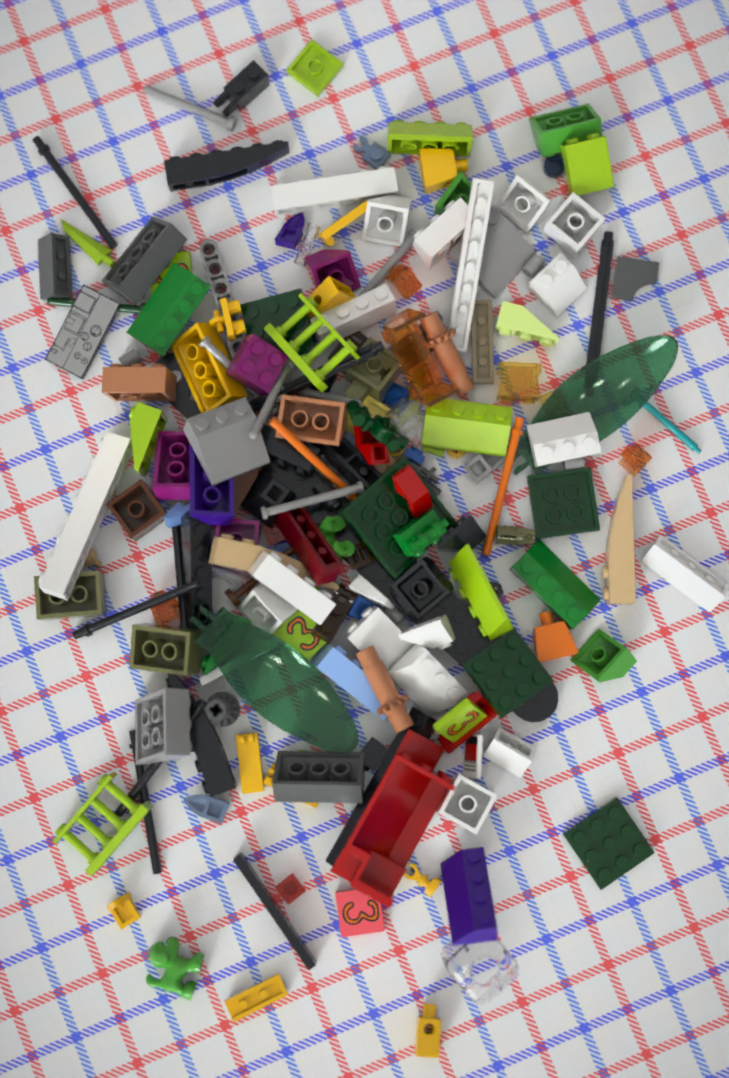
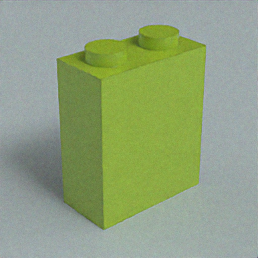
[560,132,614,196]

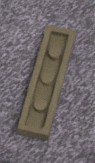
[471,300,494,384]

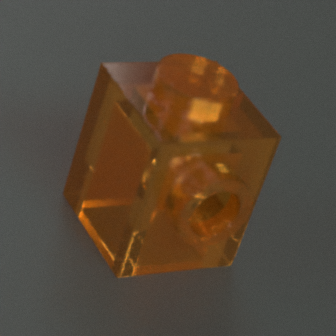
[618,443,652,477]
[147,590,179,625]

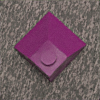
[305,249,361,291]

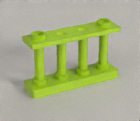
[263,293,360,393]
[53,772,153,876]

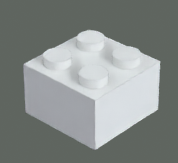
[543,192,606,257]
[436,773,498,835]

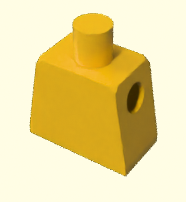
[419,148,468,194]
[308,276,356,320]
[414,1003,441,1058]

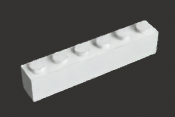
[270,166,398,217]

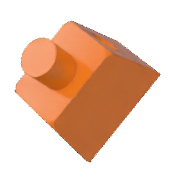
[533,611,578,662]

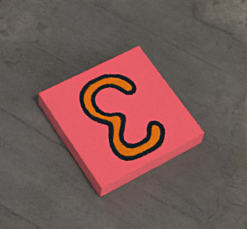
[335,889,385,937]

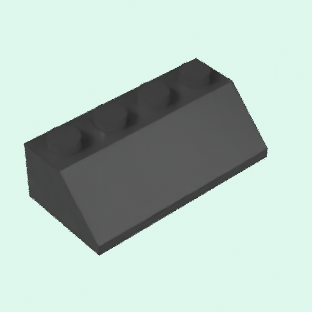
[102,216,187,304]
[272,751,365,803]

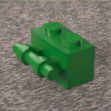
[392,510,449,557]

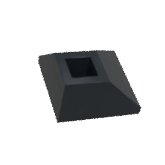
[240,469,296,528]
[436,515,486,552]

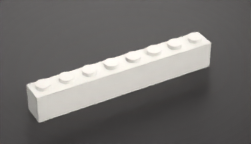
[39,432,133,601]

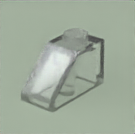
[385,397,423,448]

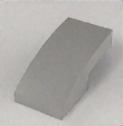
[464,452,507,483]

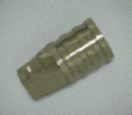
[496,525,535,546]

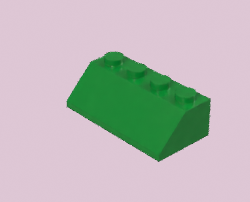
[126,263,211,357]
[509,539,600,630]

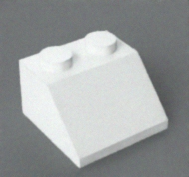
[528,253,587,317]
[238,583,298,640]

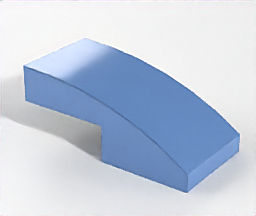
[163,502,192,528]

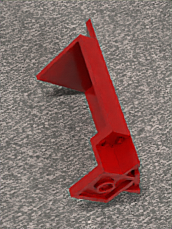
[331,729,456,908]

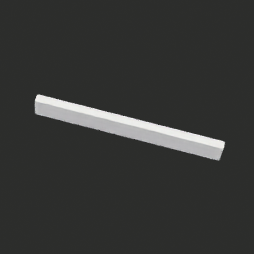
[448,178,495,353]

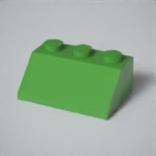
[529,104,602,157]

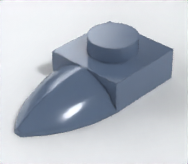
[184,795,230,824]

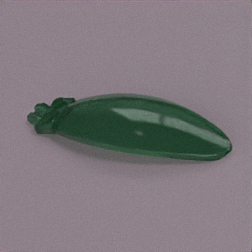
[513,335,678,475]
[189,605,358,752]

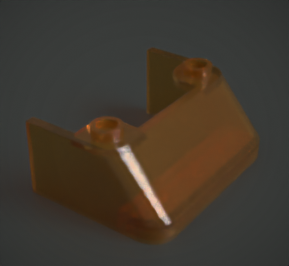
[381,308,459,407]

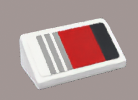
[463,734,483,779]

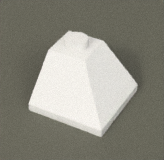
[362,195,412,247]
[399,614,455,650]

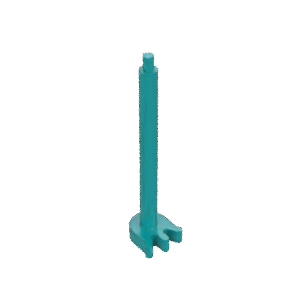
[622,386,702,453]

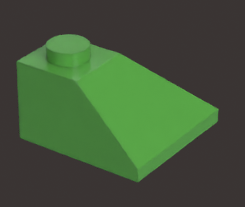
[570,628,637,683]

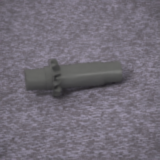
[205,692,240,727]

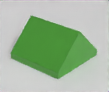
[434,172,472,216]

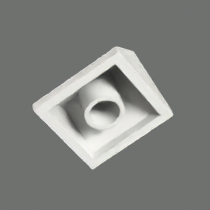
[496,174,551,233]

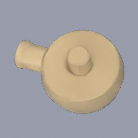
[83,548,103,568]

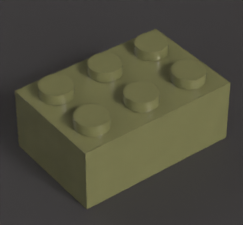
[34,570,107,621]
[129,623,203,676]

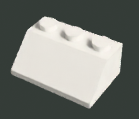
[413,197,468,270]
[526,412,602,467]
[388,644,467,715]

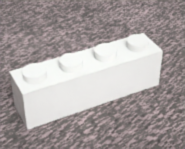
[310,284,397,343]
[248,550,336,625]

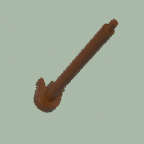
[224,546,294,607]

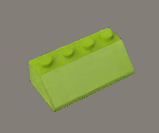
[387,120,473,157]
[421,396,512,457]
[448,544,514,641]

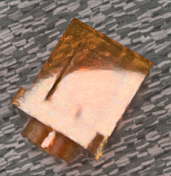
[386,265,423,300]

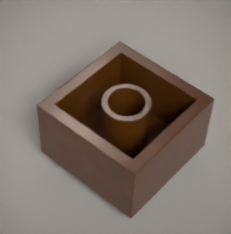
[106,479,167,541]

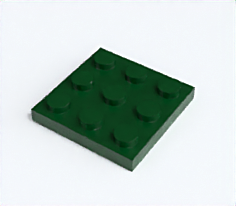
[240,288,316,356]
[526,467,600,540]
[462,628,554,719]
[563,797,655,890]

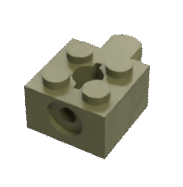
[344,337,404,402]

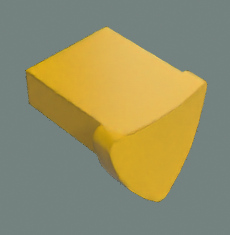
[107,893,141,930]

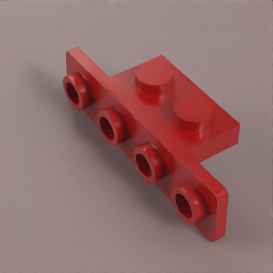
[437,691,498,754]

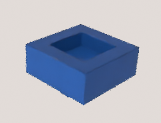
[383,383,413,411]
[402,447,425,468]
[348,594,377,620]

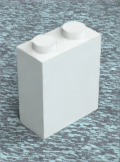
[344,605,414,670]

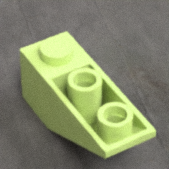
[495,301,559,347]

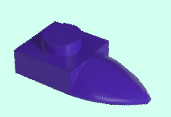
[275,212,305,250]

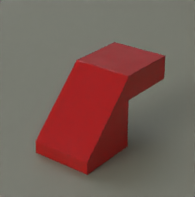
[353,425,390,465]
[392,464,433,519]

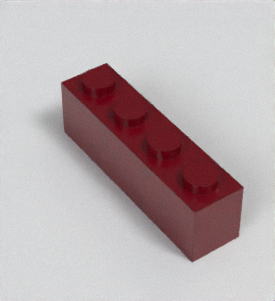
[275,507,343,586]

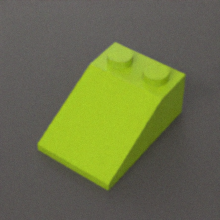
[129,402,168,477]

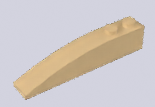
[602,474,636,605]
[209,534,339,590]

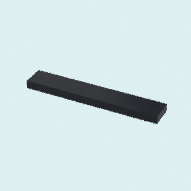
[233,852,317,970]

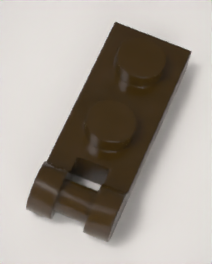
[311,583,357,644]

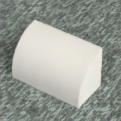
[483,727,537,778]

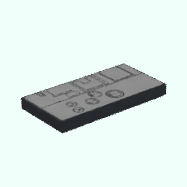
[45,284,122,380]

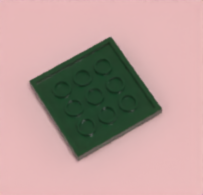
[340,456,456,579]

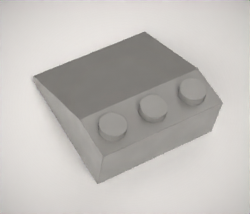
[448,206,536,299]
[183,397,270,486]
[135,688,192,765]

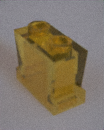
[496,362,542,404]

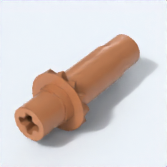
[419,311,474,396]
[356,646,414,733]

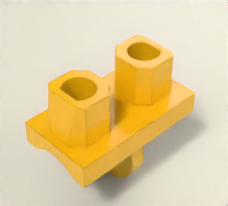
[209,298,246,341]

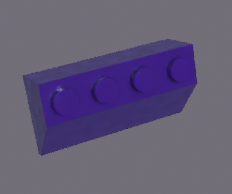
[189,443,234,526]
[440,847,498,946]

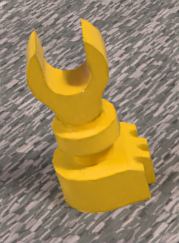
[404,863,442,897]

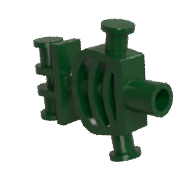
[347,400,409,451]

